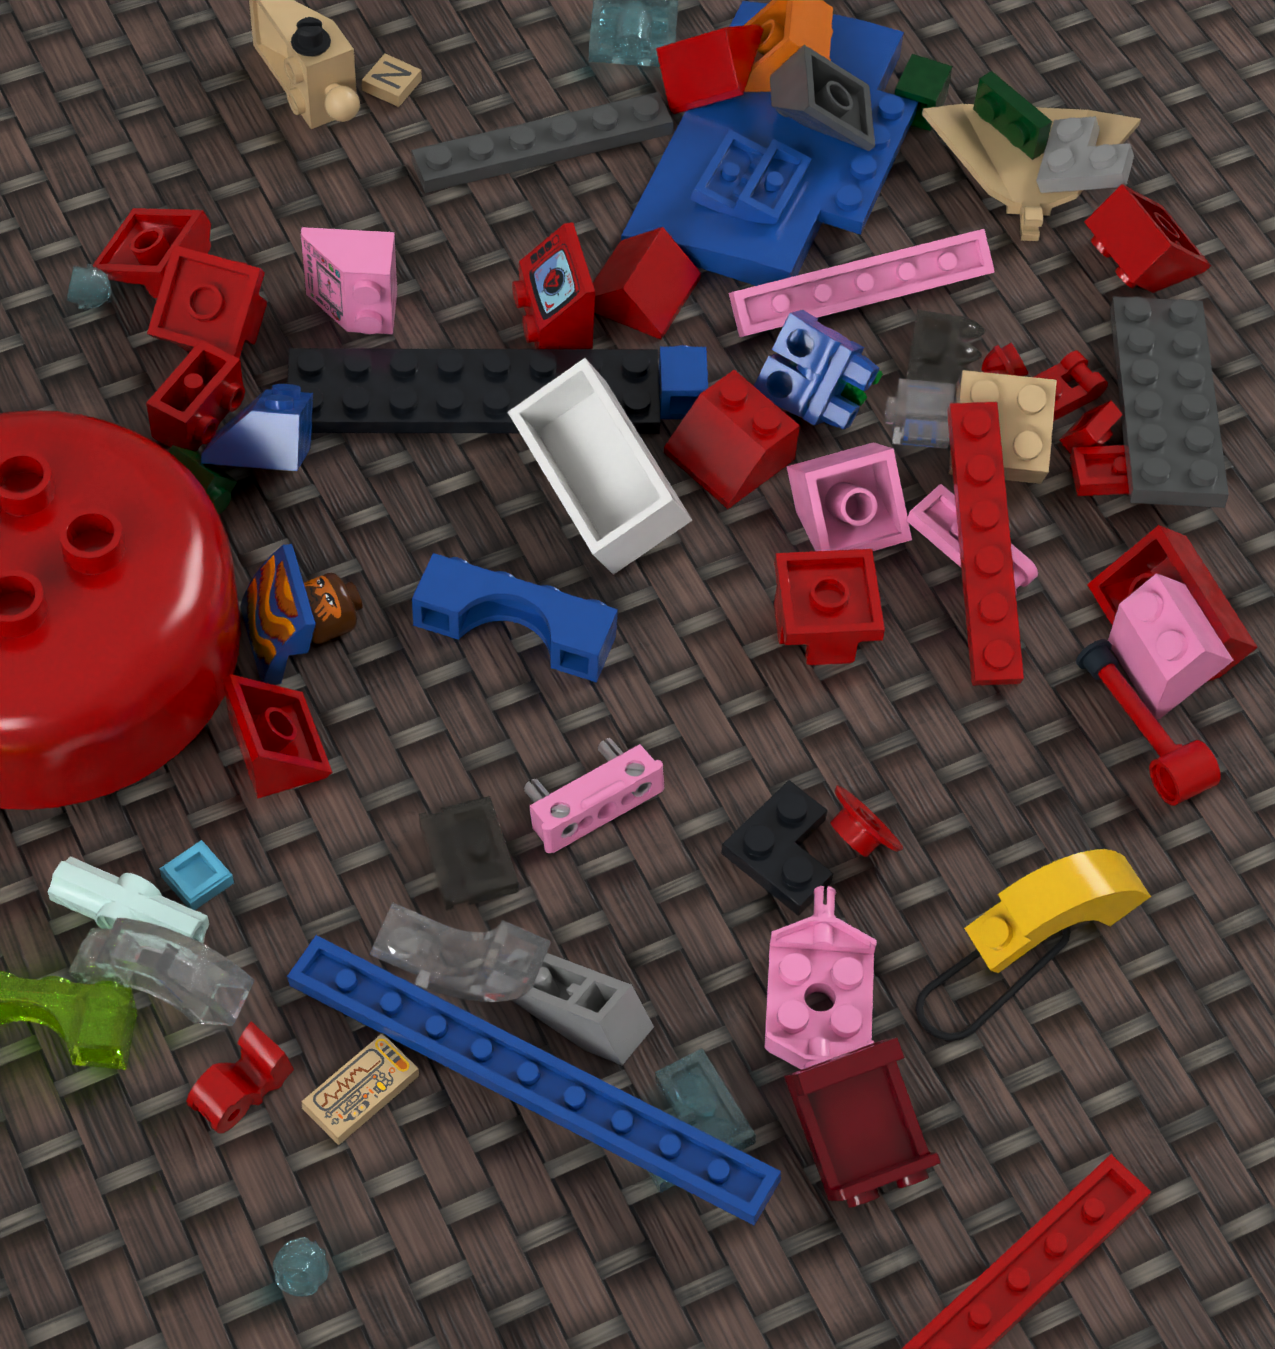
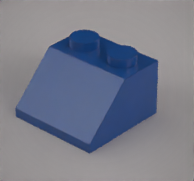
[201,384,313,471]

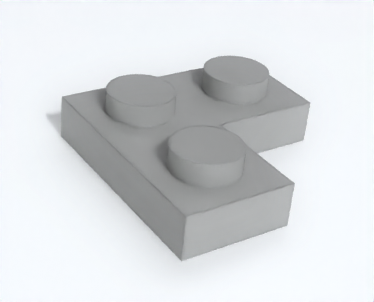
[1036,116,1134,193]

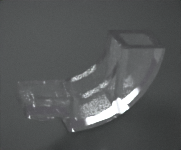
[369,902,551,1002]
[68,918,255,1026]

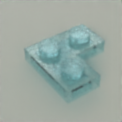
[647,1048,756,1193]

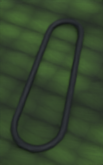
[915,926,1071,1041]

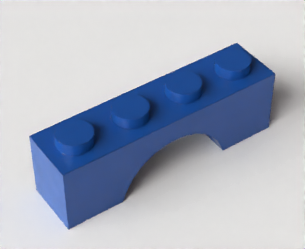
[412,553,618,682]

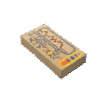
[301,1033,419,1145]

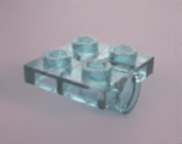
[588,0,678,67]

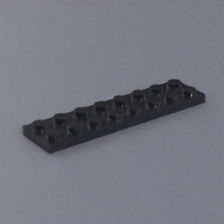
[287,348,660,434]

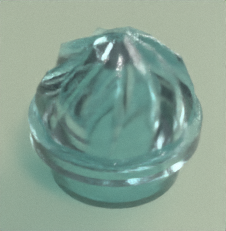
[66,263,112,310]
[273,1237,329,1297]

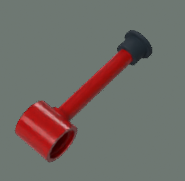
[1076,639,1221,806]

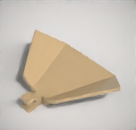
[922,104,1141,241]

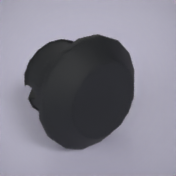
[291,17,331,56]

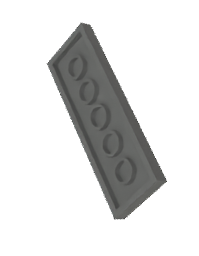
[1110,296,1229,508]

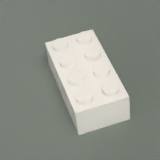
[508,358,692,575]

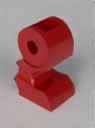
[187,1021,294,1134]

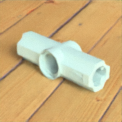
[47,856,209,960]

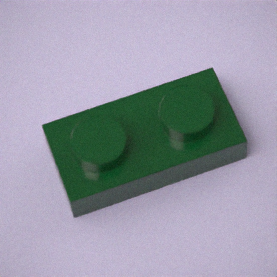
[973,71,1052,160]

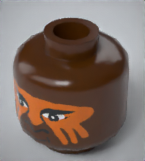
[304,573,363,644]

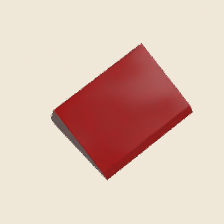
[656,24,764,114]
[593,227,701,340]
[223,674,333,799]

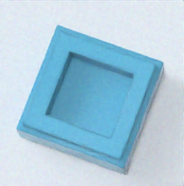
[159,840,234,910]

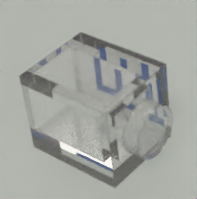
[884,378,955,449]

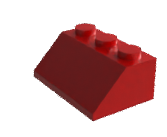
[1087,525,1258,682]

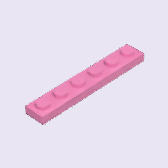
[729,229,995,337]

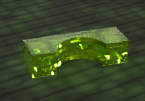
[0,971,137,1070]

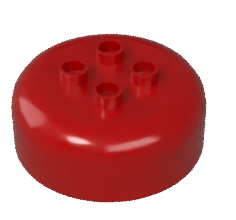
[0,410,241,810]

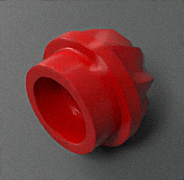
[982,342,1029,376]

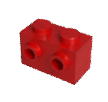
[146,340,245,451]

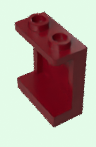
[784,1037,941,1208]

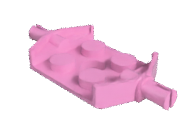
[764,886,876,1070]

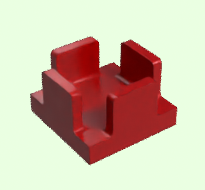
[147,245,267,358]
[774,549,885,665]

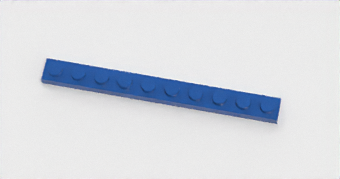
[287,935,781,1226]

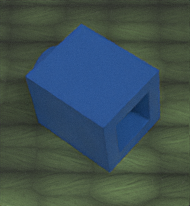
[658,345,708,419]

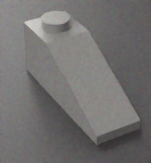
[486,943,654,1065]

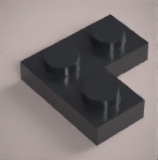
[721,780,833,916]

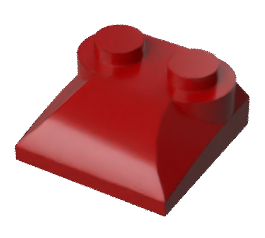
[89,208,211,298]

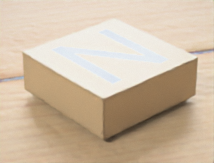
[362,54,422,107]

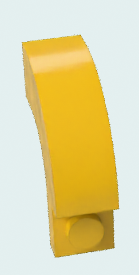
[964,849,1151,973]

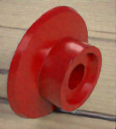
[830,785,903,857]

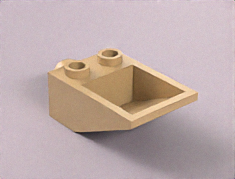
[249,0,360,129]

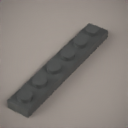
[411,92,673,193]

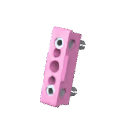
[524,738,664,853]

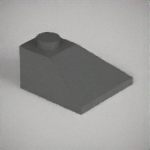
[770,45,875,151]

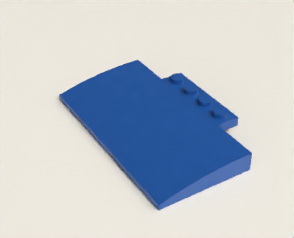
[621,1,918,286]

